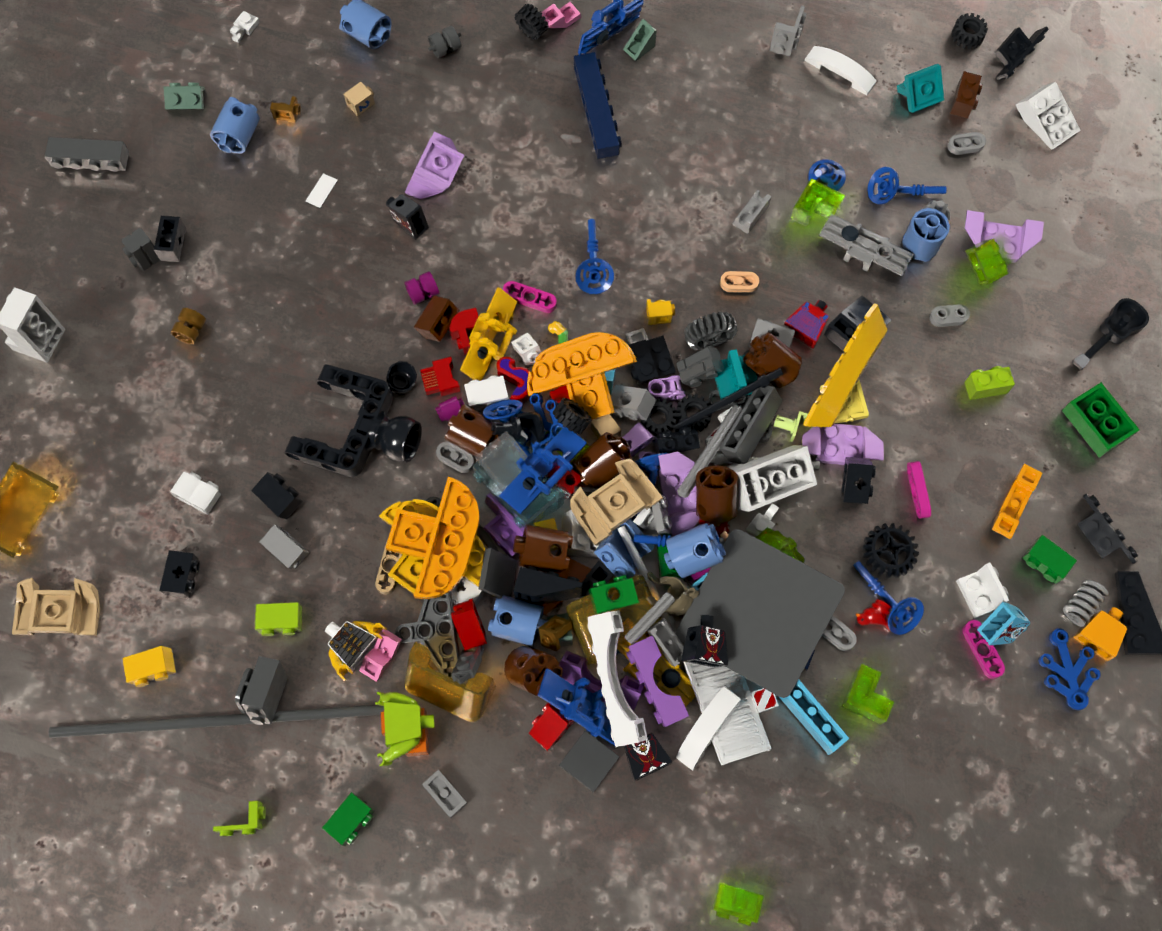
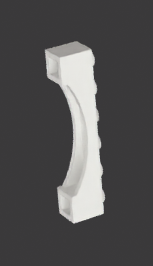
[587,610,648,747]

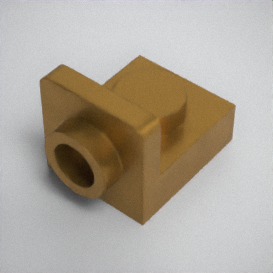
[270,96,301,122]
[539,615,572,651]

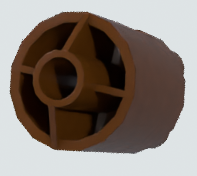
[743,333,802,388]
[444,404,503,461]
[572,432,632,488]
[696,465,738,527]
[513,524,573,573]
[504,646,563,696]

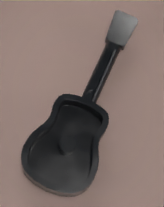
[1072,298,1149,370]

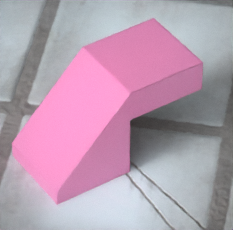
[542,2,581,28]
[359,630,402,682]

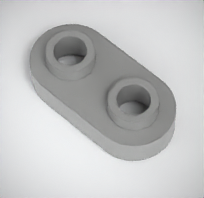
[948,132,986,155]
[929,304,970,327]
[436,442,474,473]
[822,616,857,651]

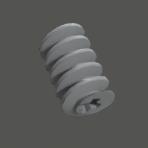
[1063,580,1108,627]

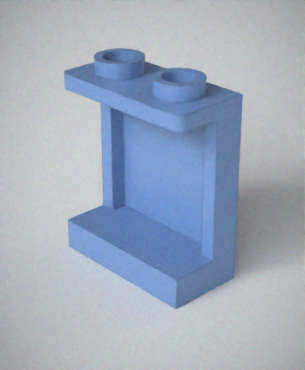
[594,519,655,579]

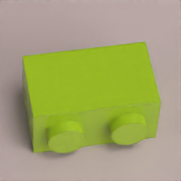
[255,602,302,636]

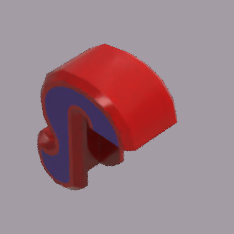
[496,356,530,404]

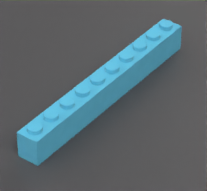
[691,573,850,755]

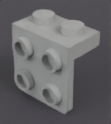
[769,5,807,56]
[630,494,672,537]

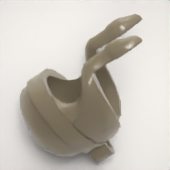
[647,572,699,616]

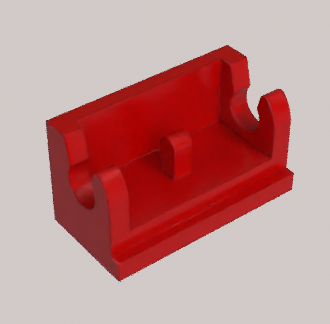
[451,598,487,650]

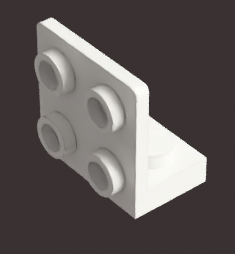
[956,562,1009,619]

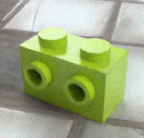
[964,366,1015,400]

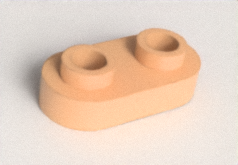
[720,271,759,293]

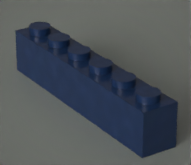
[574,52,622,159]

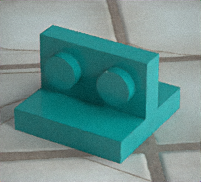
[897,64,944,113]
[715,349,757,399]

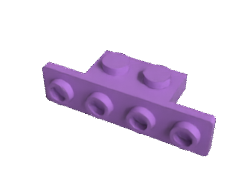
[484,493,525,558]

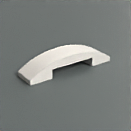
[805,46,876,96]
[675,686,742,771]

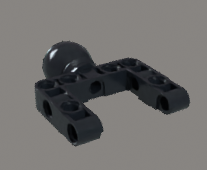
[284,364,422,477]

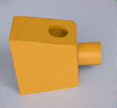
[1073,607,1127,661]

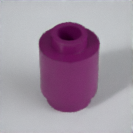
[435,396,464,422]

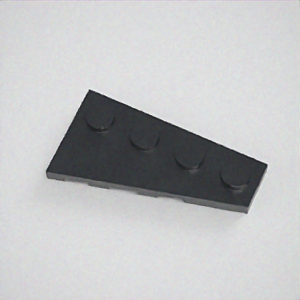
[1115,571,1162,655]

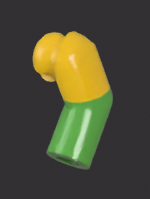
[548,321,568,344]

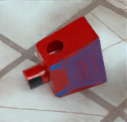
[784,300,829,349]

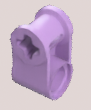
[647,375,686,401]
[622,422,654,457]

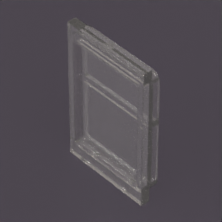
[475,431,546,492]

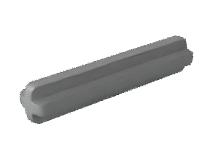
[625,592,675,645]

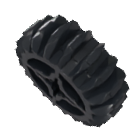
[862,523,919,578]

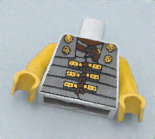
[325,621,387,681]

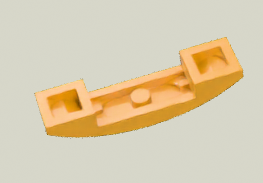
[992,463,1043,539]

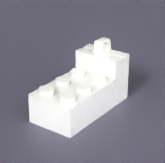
[0,287,66,363]
[727,445,817,512]

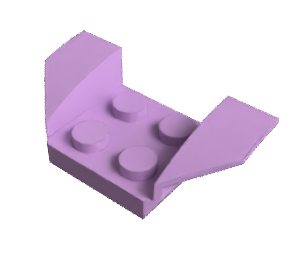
[404,132,464,200]
[965,210,1044,263]
[802,424,884,465]
[658,451,700,536]

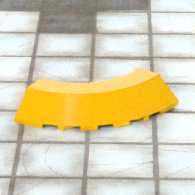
[803,303,888,427]

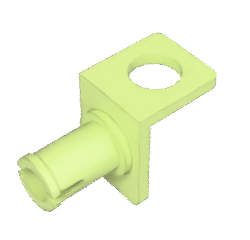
[773,411,808,442]

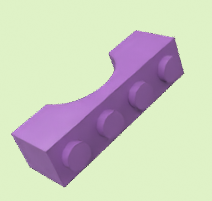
[626,635,689,727]
[559,650,644,712]

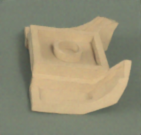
[570,459,663,546]
[12,578,100,636]

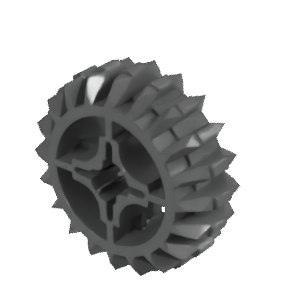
[684,312,738,350]

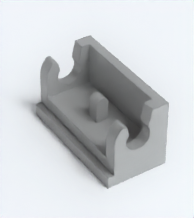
[732,190,771,234]
[260,525,310,569]
[647,618,684,667]

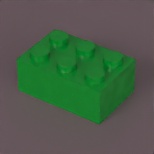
[1062,382,1140,458]

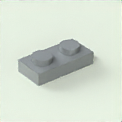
[422,770,467,818]

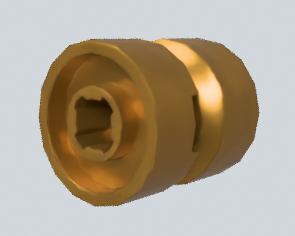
[170,308,206,344]

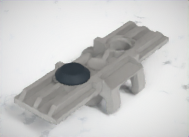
[819,214,914,276]

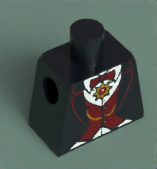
[386,194,429,240]
[682,615,728,668]
[624,733,672,782]

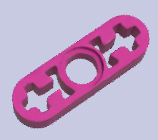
[503,281,557,313]
[907,461,931,519]
[962,620,1005,679]

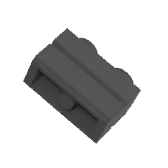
[122,228,160,271]
[676,346,724,387]

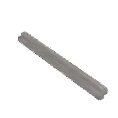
[677,405,742,498]

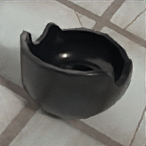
[386,361,417,393]

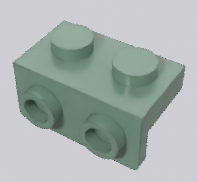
[163,82,205,110]

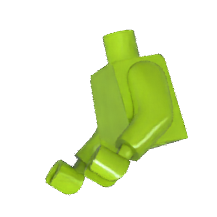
[375,692,435,767]

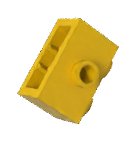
[122,646,176,687]

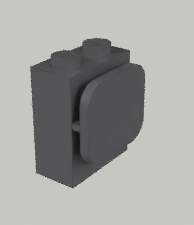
[235,656,288,725]

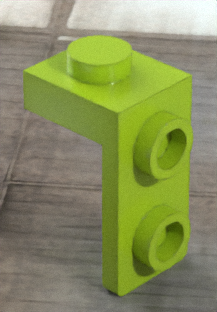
[213,801,266,836]

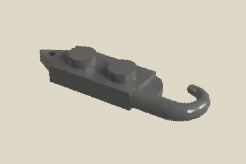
[451,645,484,684]

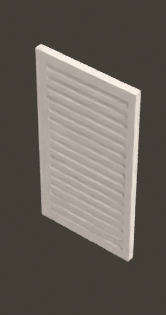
[683,662,772,766]

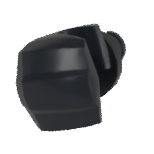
[491,412,545,445]

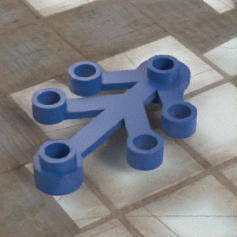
[509,393,564,449]
[1038,628,1101,710]

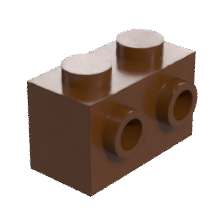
[950,71,983,119]
[414,295,460,342]

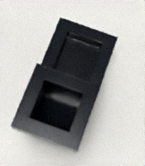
[579,561,615,607]

